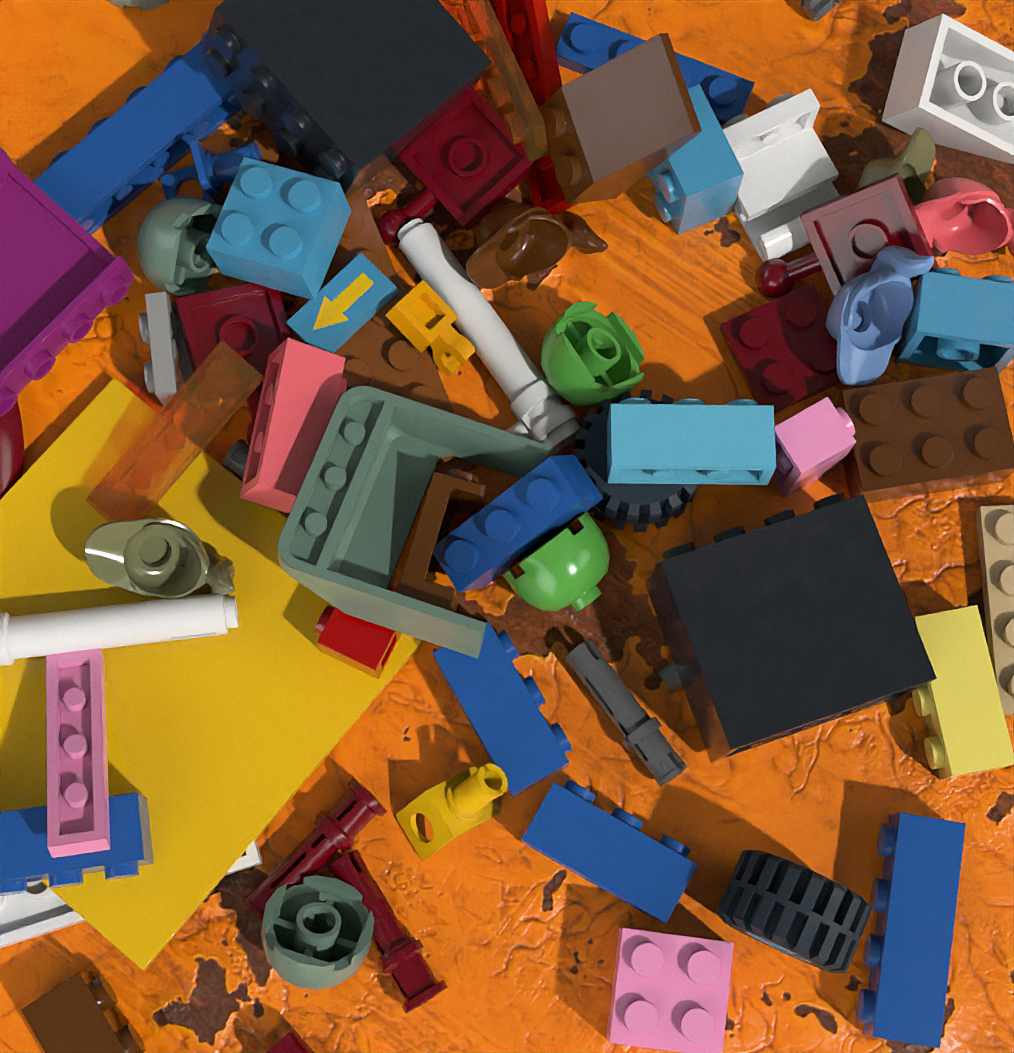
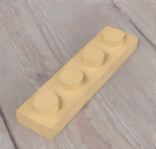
[975,505,1014,716]

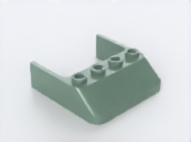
[278,386,551,659]

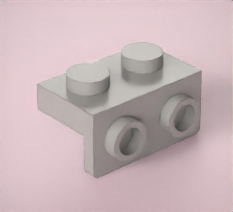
[139,291,217,411]

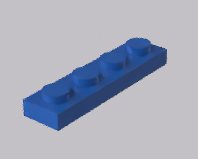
[555,12,755,128]

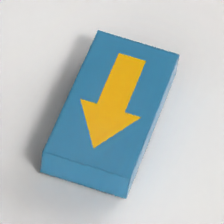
[286,253,398,353]

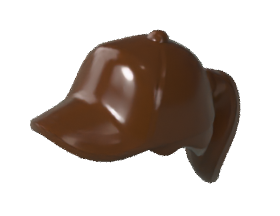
[466,203,608,289]

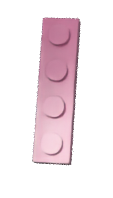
[46,648,110,858]

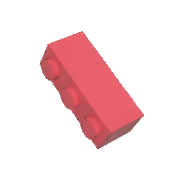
[239,338,347,514]

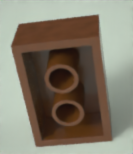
[833,367,1014,503]

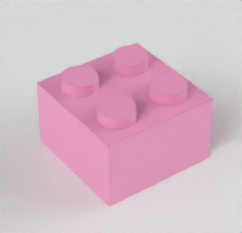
[606,928,734,1053]

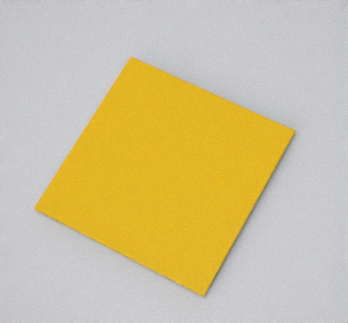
[0,378,424,971]

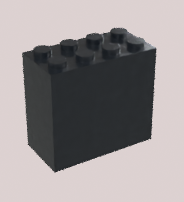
[200,0,492,199]
[645,493,937,763]

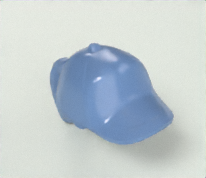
[826,245,935,386]

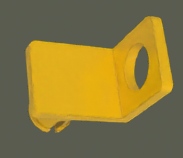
[396,763,508,860]

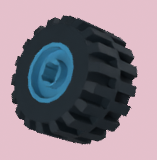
[573,389,699,532]
[716,850,872,973]

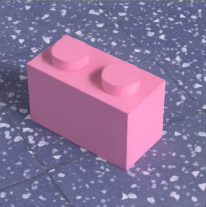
[772,397,856,498]

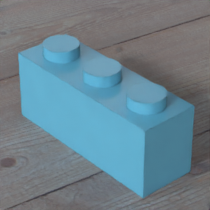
[607,398,776,485]

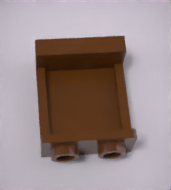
[397,469,487,613]

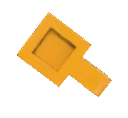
[385,280,476,376]

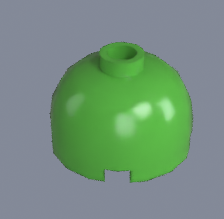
[540,301,645,408]
[502,511,610,612]

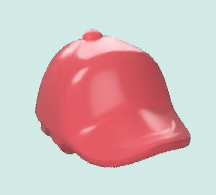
[913,177,1014,257]

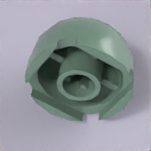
[137,195,224,298]
[261,875,374,991]

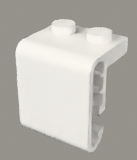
[722,88,839,262]

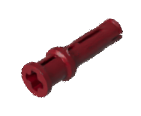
[243,777,388,922]
[328,849,448,1014]

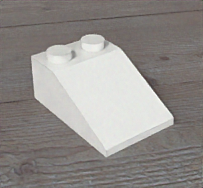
[882,14,1014,164]

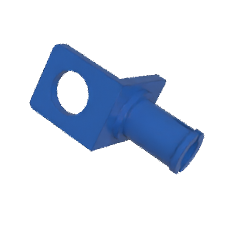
[161,138,264,206]

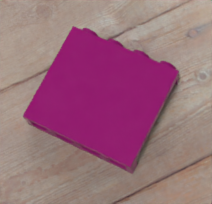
[0,148,135,417]

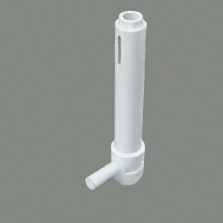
[397,218,581,468]
[0,593,239,666]

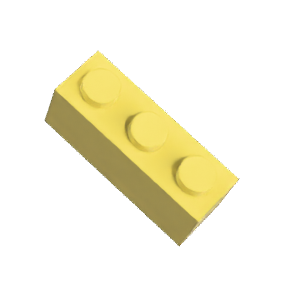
[912,605,1014,780]

